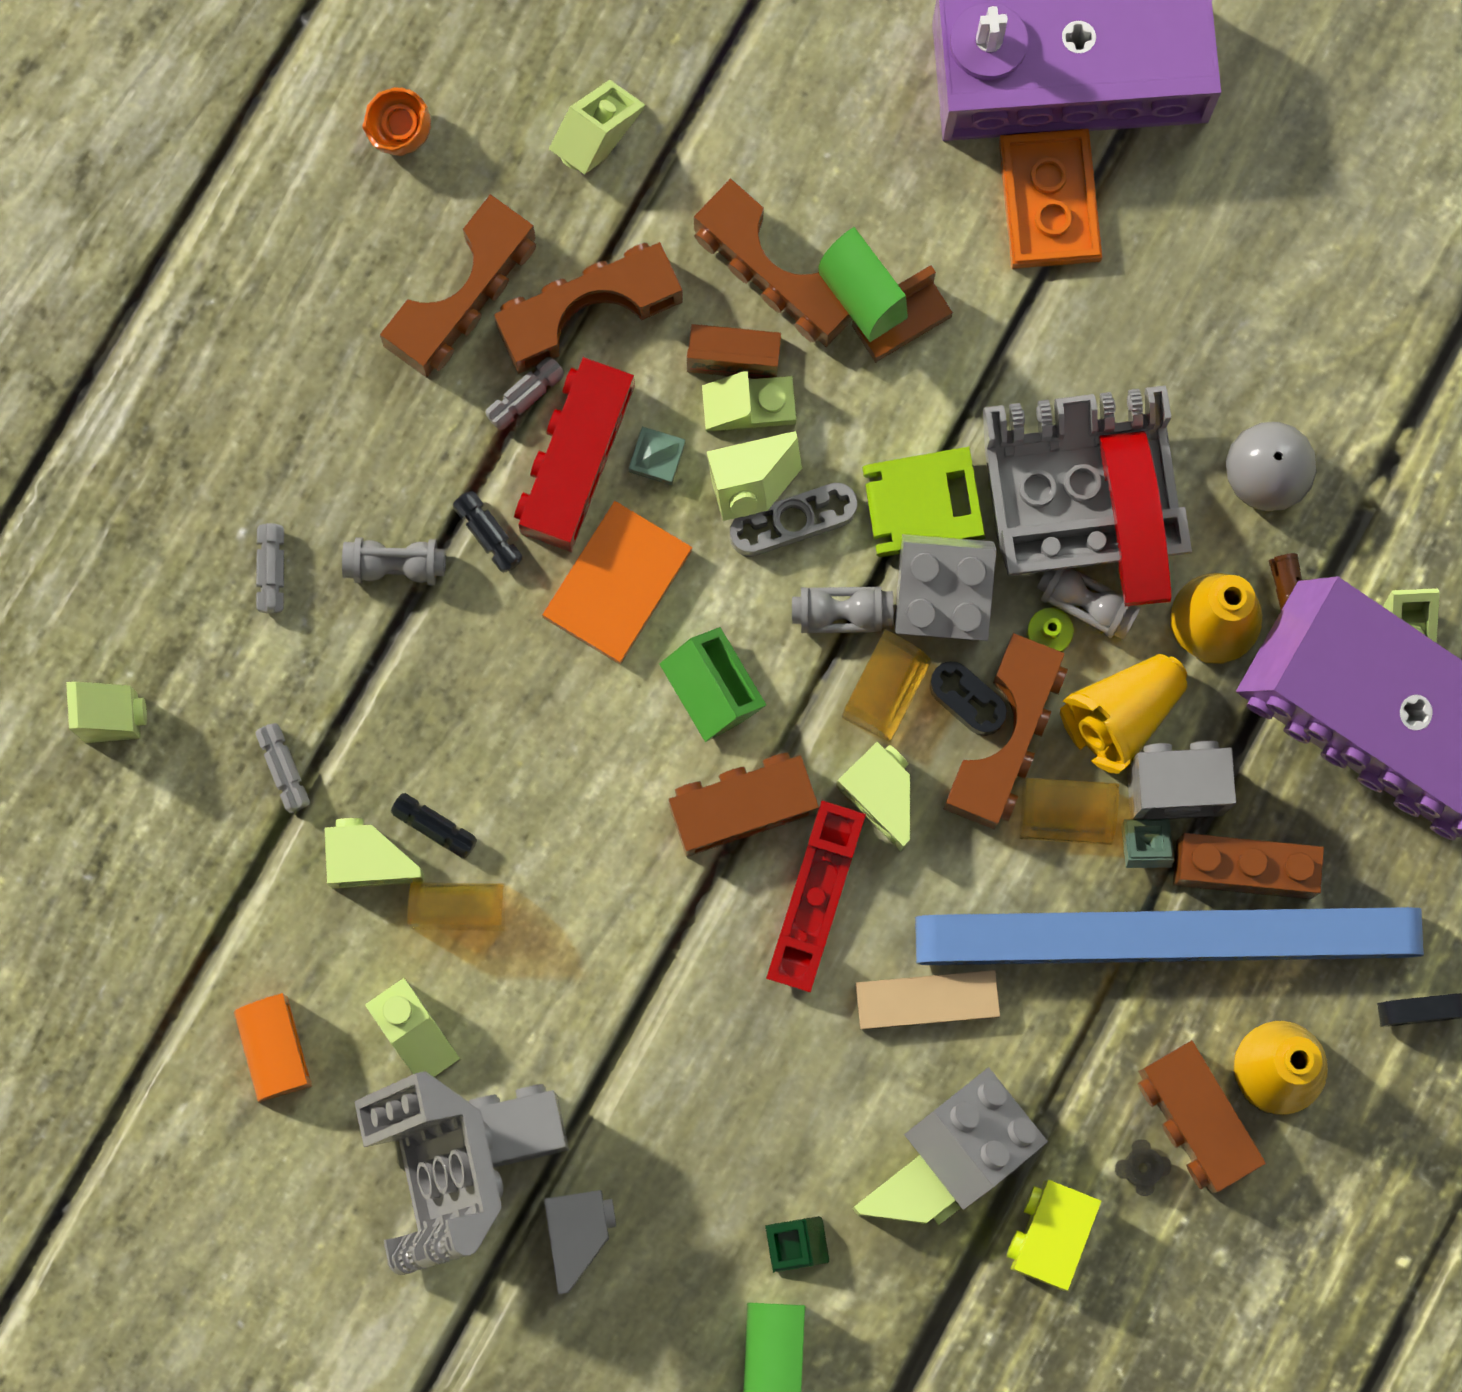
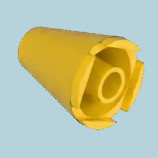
[1171,573,1262,664]
[1060,654,1187,774]
[1233,1021,1328,1115]

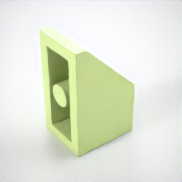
[549,80,645,175]
[707,431,802,521]
[66,681,147,743]
[836,742,910,852]
[324,818,424,889]
[365,978,460,1077]
[853,1155,961,1225]

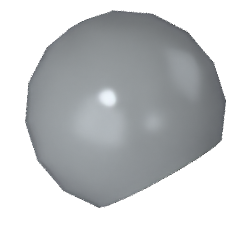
[1226,422,1317,511]

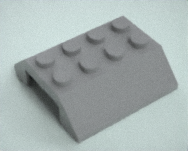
[983,385,1192,576]
[354,1071,503,1275]

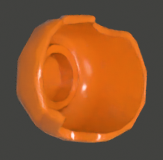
[362,87,431,156]

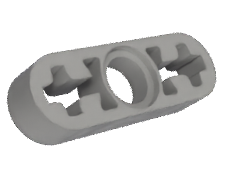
[730,483,857,557]

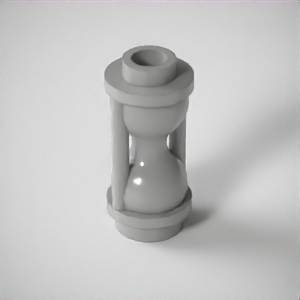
[342,537,446,585]
[1037,568,1141,640]
[792,587,893,633]

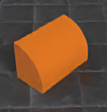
[234,993,312,1103]

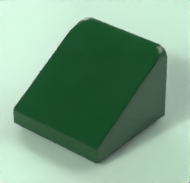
[765,1216,829,1272]

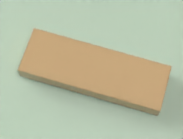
[855,970,1000,1030]

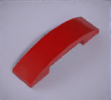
[1099,431,1172,607]
[766,800,866,993]

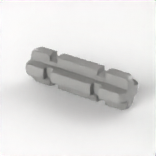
[486,356,564,430]
[256,523,284,614]
[256,723,310,813]

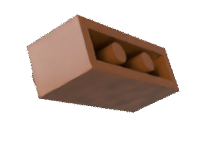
[669,752,819,857]
[1173,833,1324,899]
[1138,1040,1266,1193]

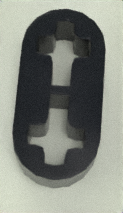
[929,661,1007,736]
[1377,993,1462,1027]

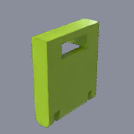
[862,446,985,557]

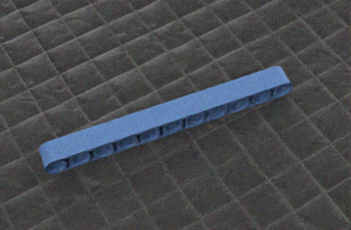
[915,907,1424,965]

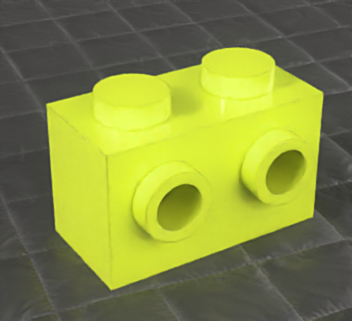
[1007,1180,1101,1291]

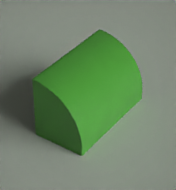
[819,227,908,342]
[659,627,766,742]
[743,1302,805,1392]

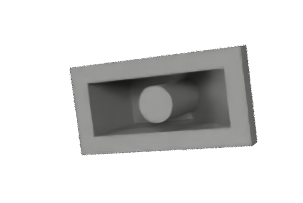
[544,1190,616,1294]

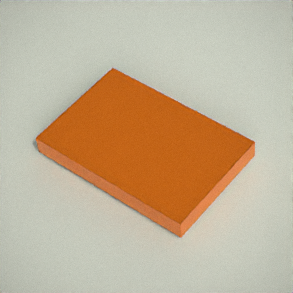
[999,128,1102,269]
[542,501,692,665]

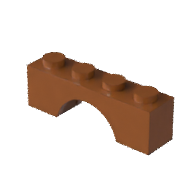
[694,178,853,347]
[380,194,536,378]
[494,242,683,374]
[943,633,1068,830]

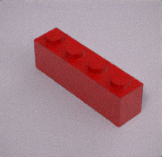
[514,357,635,552]

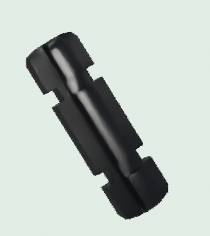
[453,491,523,573]
[391,793,477,858]

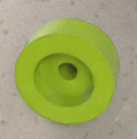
[1026,608,1074,652]

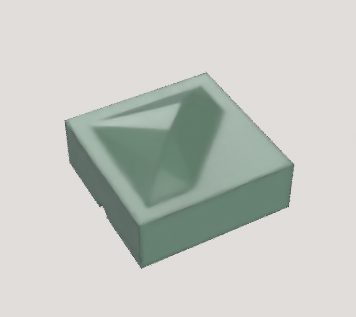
[628,426,686,485]
[1121,819,1174,868]

